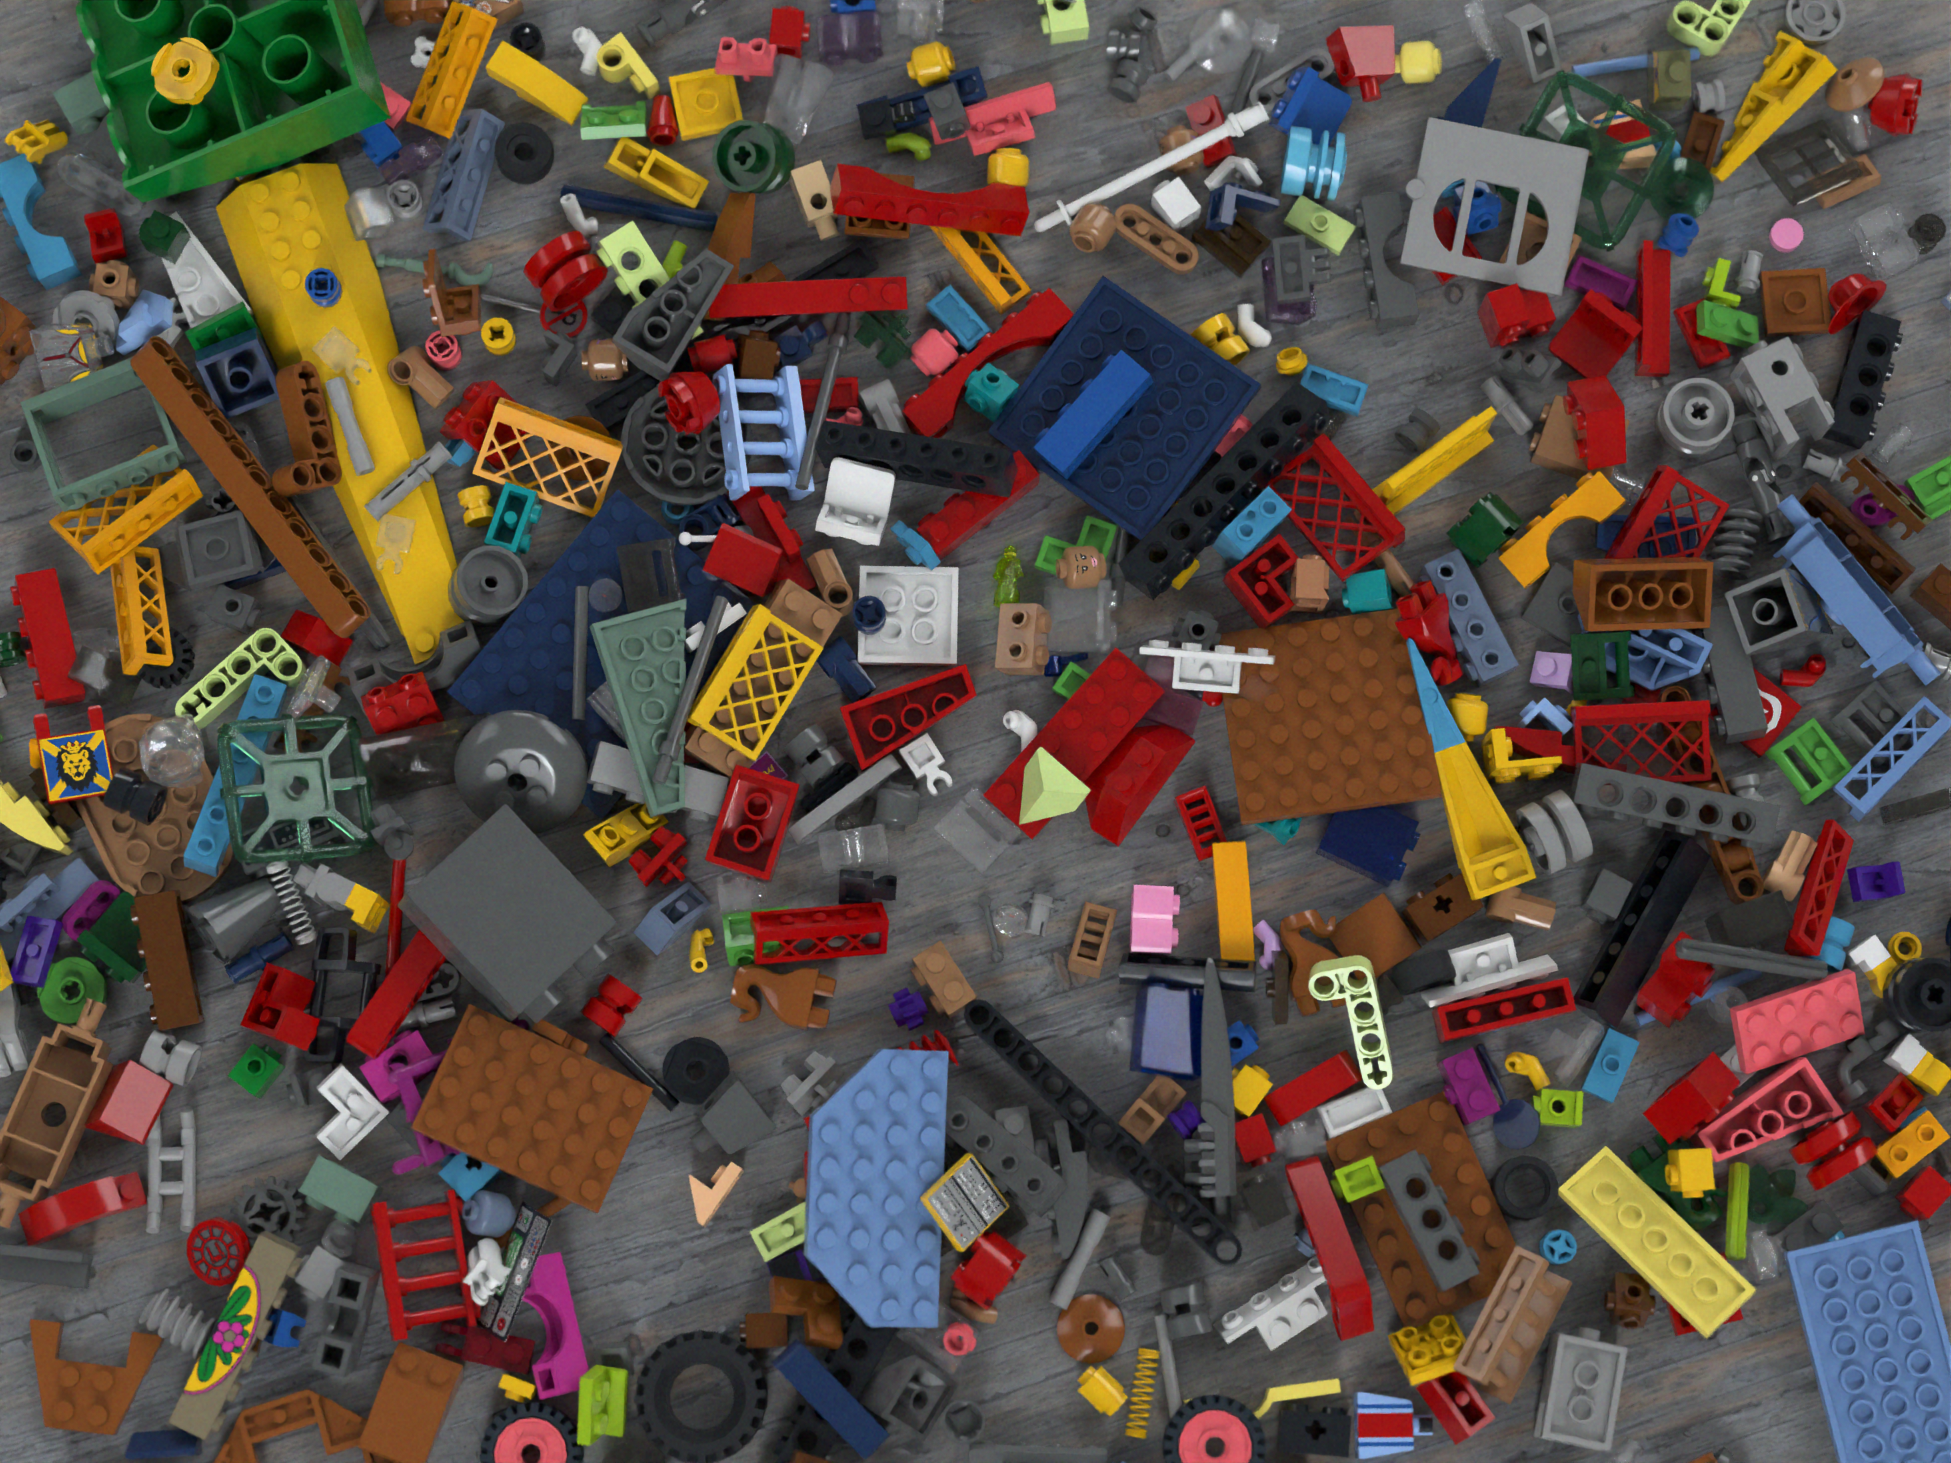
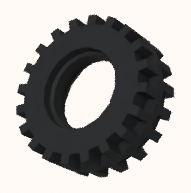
[634,1330,768,1463]

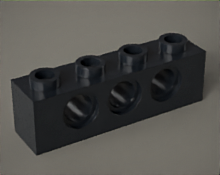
[1822,310,1903,449]

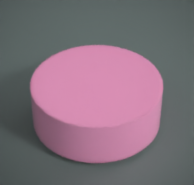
[1769,218,1804,253]

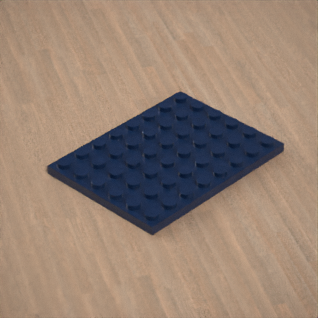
[447,489,756,820]

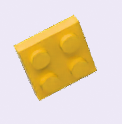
[669,68,743,141]

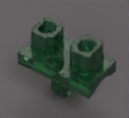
[854,311,913,369]

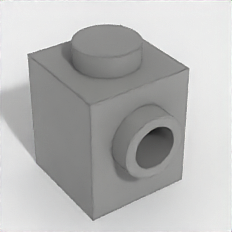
[295,1245,347,1302]

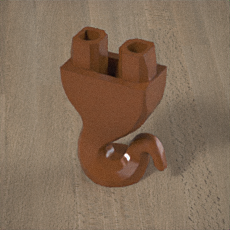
[1279,909,1347,1017]
[730,964,837,1031]

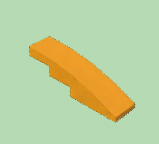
[1212,841,1255,961]

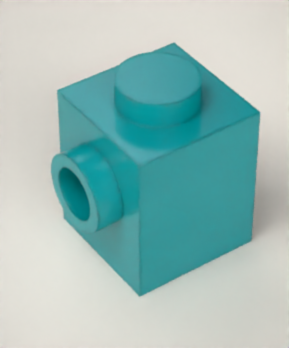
[1342,569,1393,615]

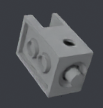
[1729,336,1835,461]
[1533,1327,1628,1451]

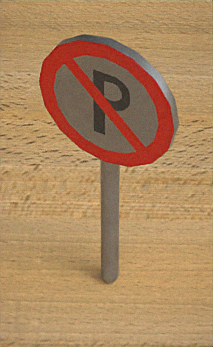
[481,294,588,338]

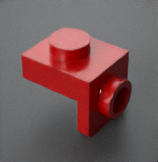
[84,208,127,264]

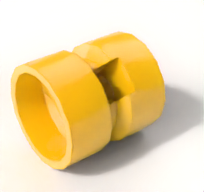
[1191,313,1250,366]

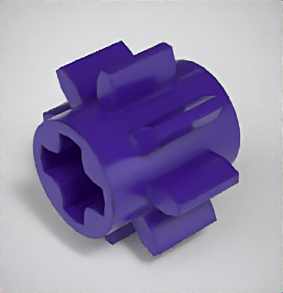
[888,987,929,1031]

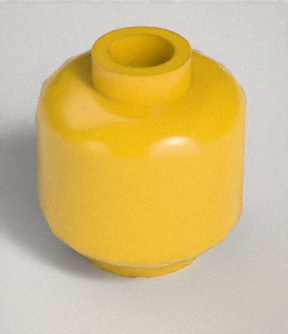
[906,41,956,88]
[987,148,1029,187]
[1446,693,1488,742]

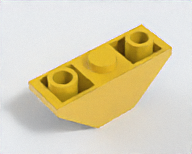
[584,802,669,868]

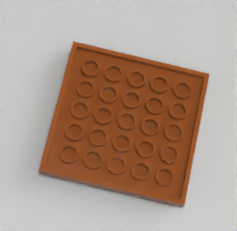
[1218,608,1441,825]

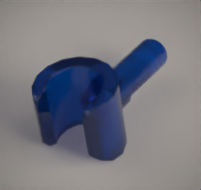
[1044,651,1088,677]

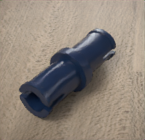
[225,931,294,984]

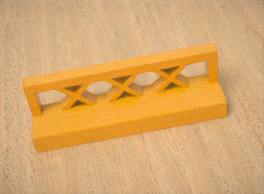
[405,1,498,139]
[929,226,1032,315]
[110,546,173,675]

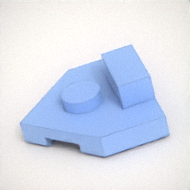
[116,289,173,356]

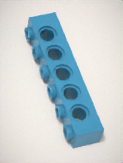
[183,674,287,877]

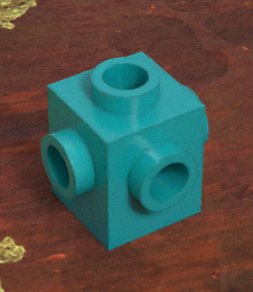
[964,363,1019,422]

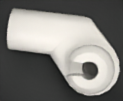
[560,194,600,238]
[1238,304,1272,347]

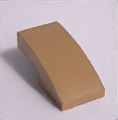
[1118,1071,1188,1145]

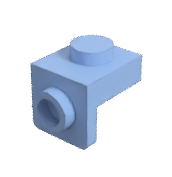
[1517,698,1573,737]

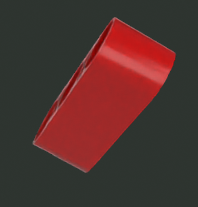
[1263,1049,1363,1127]

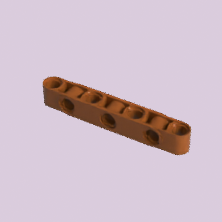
[1657,686,1764,906]

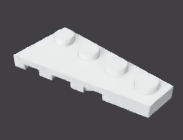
[162,212,254,328]

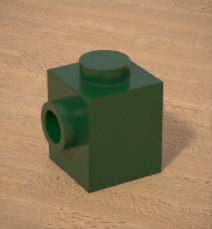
[139,210,191,264]

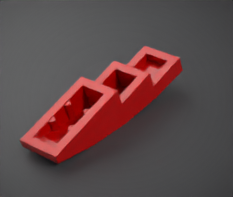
[1494,726,1627,774]

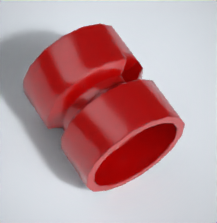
[580,973,643,1037]

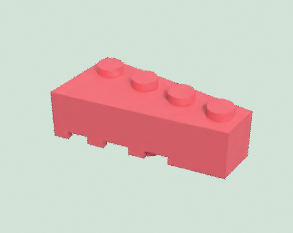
[1689,1057,1844,1162]

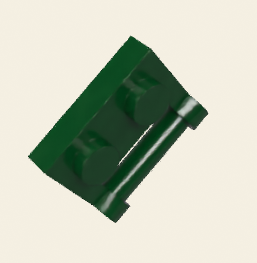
[1570,630,1634,701]

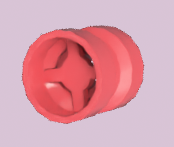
[426,330,462,371]

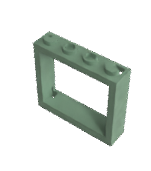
[20,357,187,512]

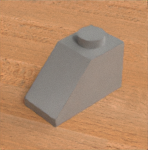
[1503,3,1562,83]

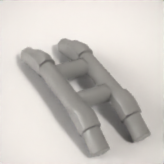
[146,1108,197,1234]

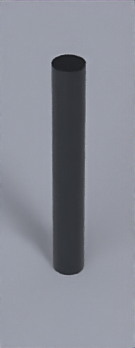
[599,1033,680,1112]

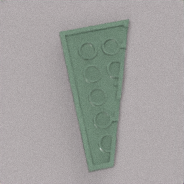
[590,599,686,818]

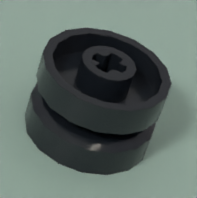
[1883,958,1951,1032]

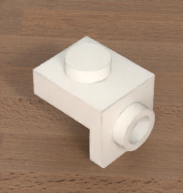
[1204,155,1263,191]

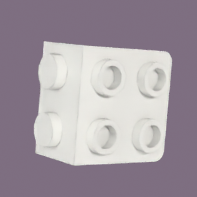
[815,457,896,546]

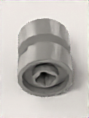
[139,1029,202,1087]

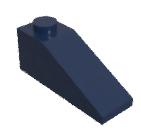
[1437,58,1502,128]

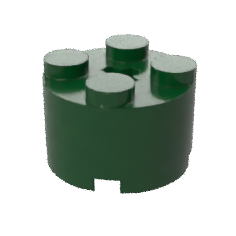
[1446,492,1524,569]

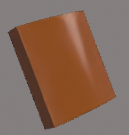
[1329,893,1422,980]

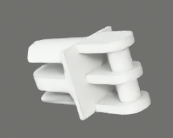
[463,1238,510,1305]

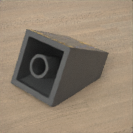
[1724,568,1834,655]

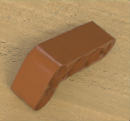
[272,361,342,496]

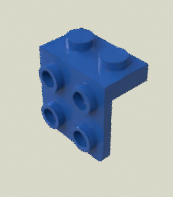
[1268,67,1352,146]

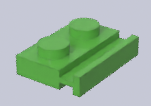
[1904,455,1951,521]

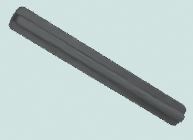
[1675,938,1828,980]

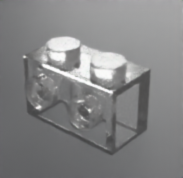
[897,0,945,44]

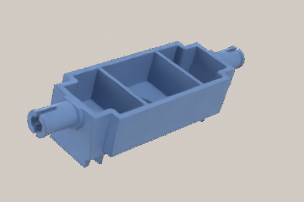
[1773,494,1941,686]

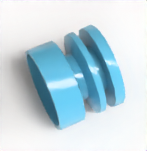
[1280,126,1347,201]

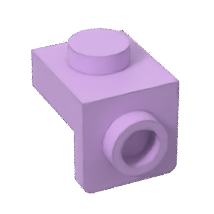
[1530,651,1573,694]

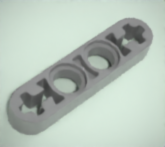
[788,755,902,845]

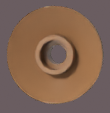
[1825,57,1885,112]

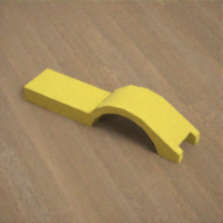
[1183,1378,1341,1419]

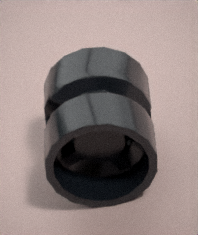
[104,767,168,826]

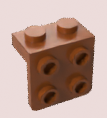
[423,248,481,337]

